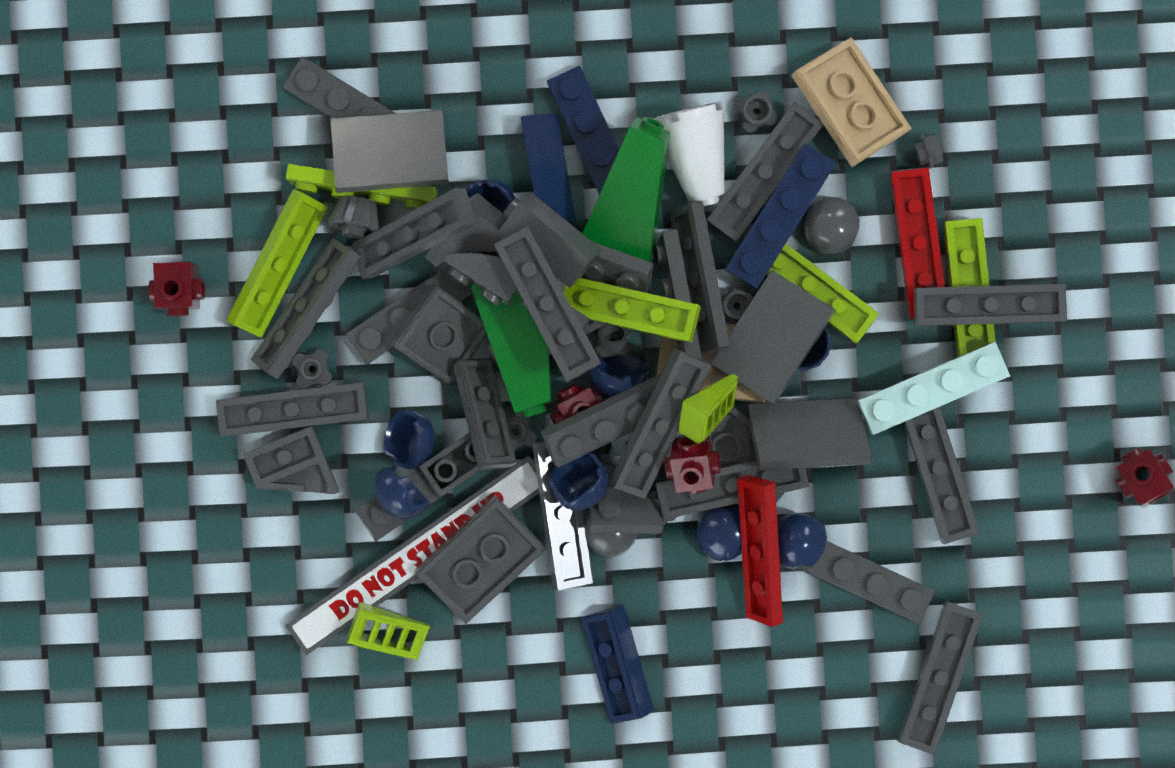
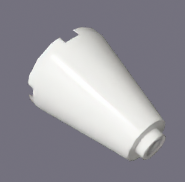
[652,101,725,206]

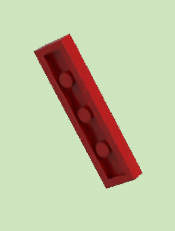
[890,167,945,319]
[737,475,783,627]

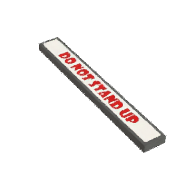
[285,456,539,655]

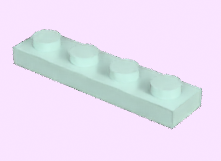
[856,342,1010,435]

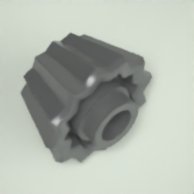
[328,196,380,239]

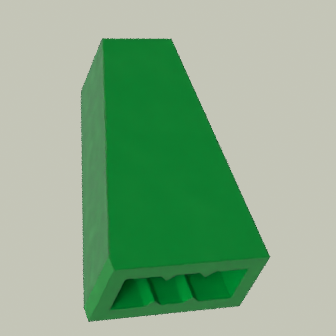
[582,117,670,263]
[470,284,552,418]

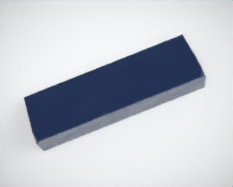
[521,114,576,223]
[580,605,654,724]

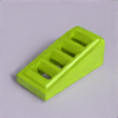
[679,374,739,444]
[347,602,430,660]

